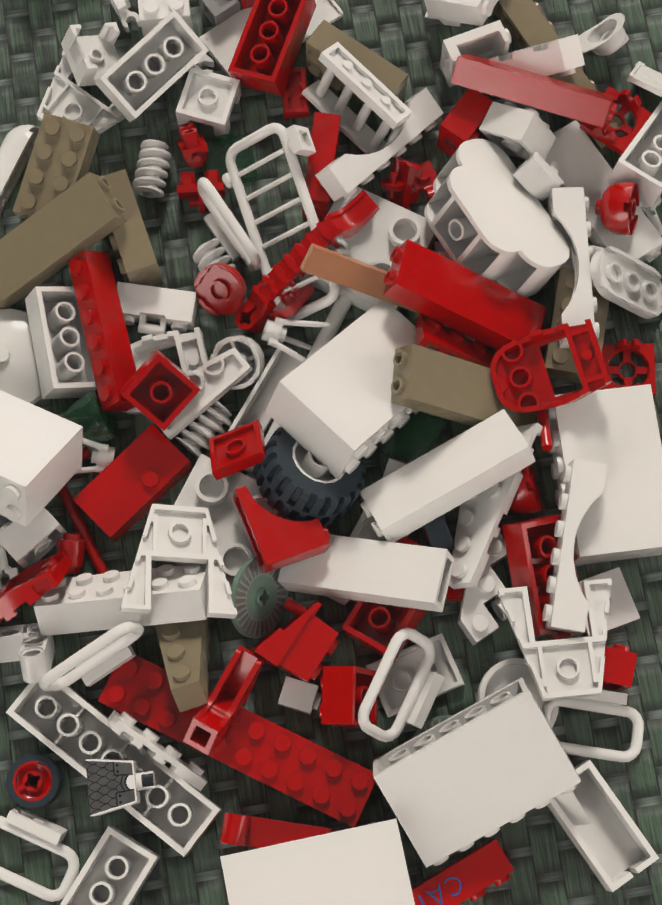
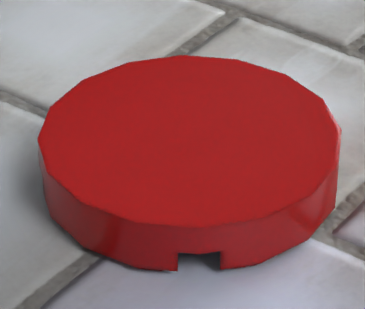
[194,263,246,316]

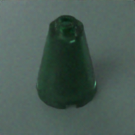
[58,389,119,445]

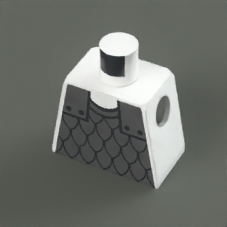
[85,759,156,816]

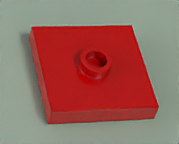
[209,420,266,481]

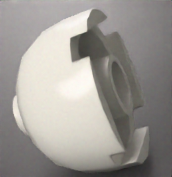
[210,335,265,390]

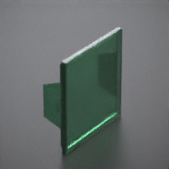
[203,133,259,187]
[378,412,447,464]

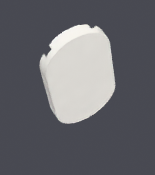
[590,246,662,319]

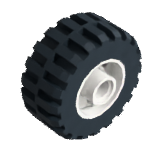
[255,427,366,526]

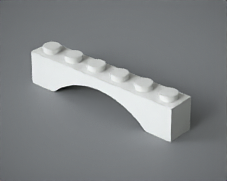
[315,88,443,201]
[548,187,600,349]
[542,458,608,634]

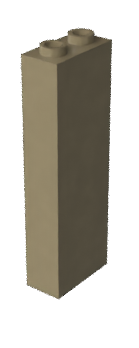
[0,172,127,309]
[391,343,536,427]

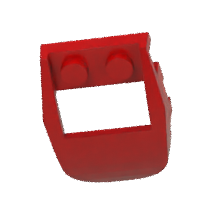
[490,319,612,413]
[0,550,73,624]

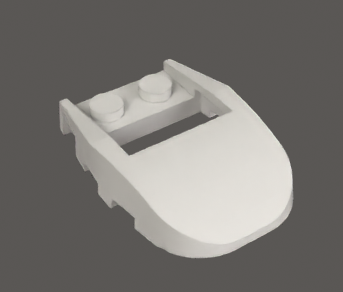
[122,327,209,415]

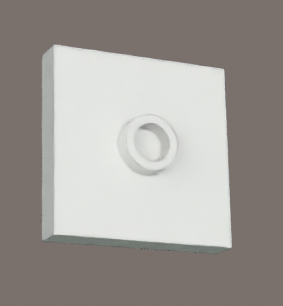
[578,567,640,637]

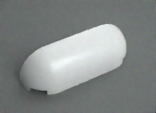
[0,125,39,215]

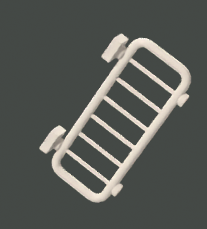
[222,123,352,320]

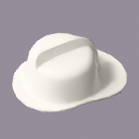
[579,13,629,56]

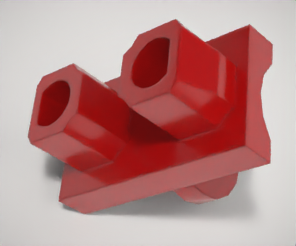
[176,122,209,168]
[381,157,423,210]
[177,170,225,213]

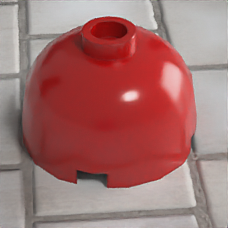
[595,182,640,235]
[510,464,542,515]

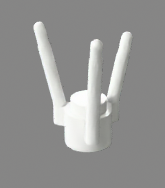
[261,317,330,362]
[75,438,115,474]

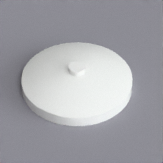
[0,309,42,404]

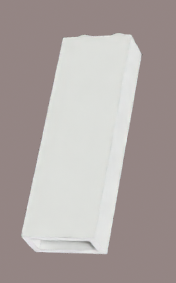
[545,120,662,262]
[360,409,536,542]
[278,535,454,612]

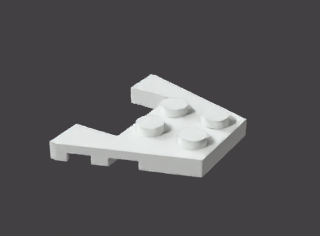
[37,50,125,134]

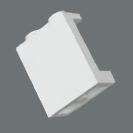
[439,20,512,87]

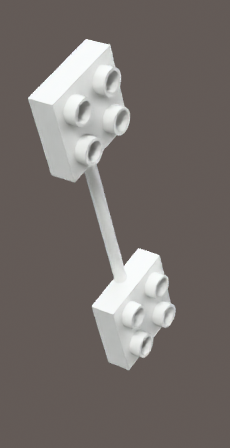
[165,186,436,588]

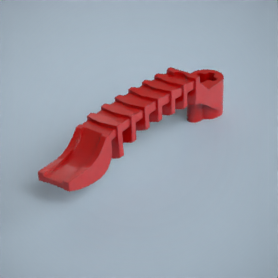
[234,190,380,334]

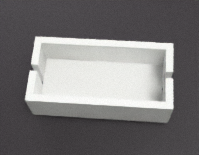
[547,760,659,892]

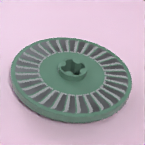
[231,556,288,639]

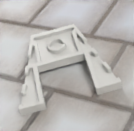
[120,504,237,619]
[498,578,612,701]

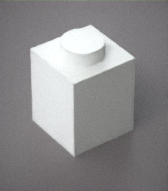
[278,676,322,715]

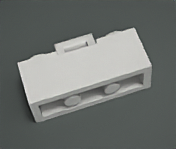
[117,282,198,335]

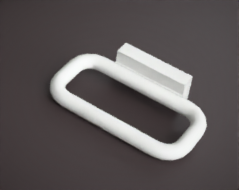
[197,177,261,271]
[39,621,144,691]
[358,628,445,742]
[541,690,644,762]
[0,807,80,902]

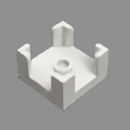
[61,22,120,87]
[176,67,241,139]

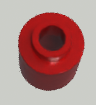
[56,533,85,573]

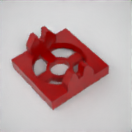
[579,86,652,156]
[601,339,656,397]

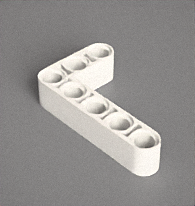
[0,623,55,683]

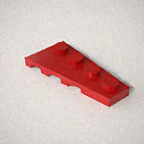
[415,313,495,368]

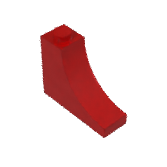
[233,486,331,574]

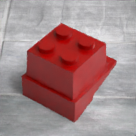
[250,597,339,682]

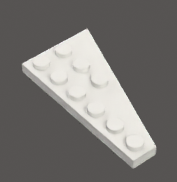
[449,423,543,589]

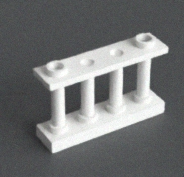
[302,42,413,154]

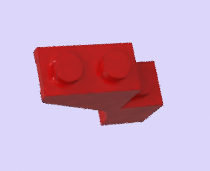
[183,645,265,755]

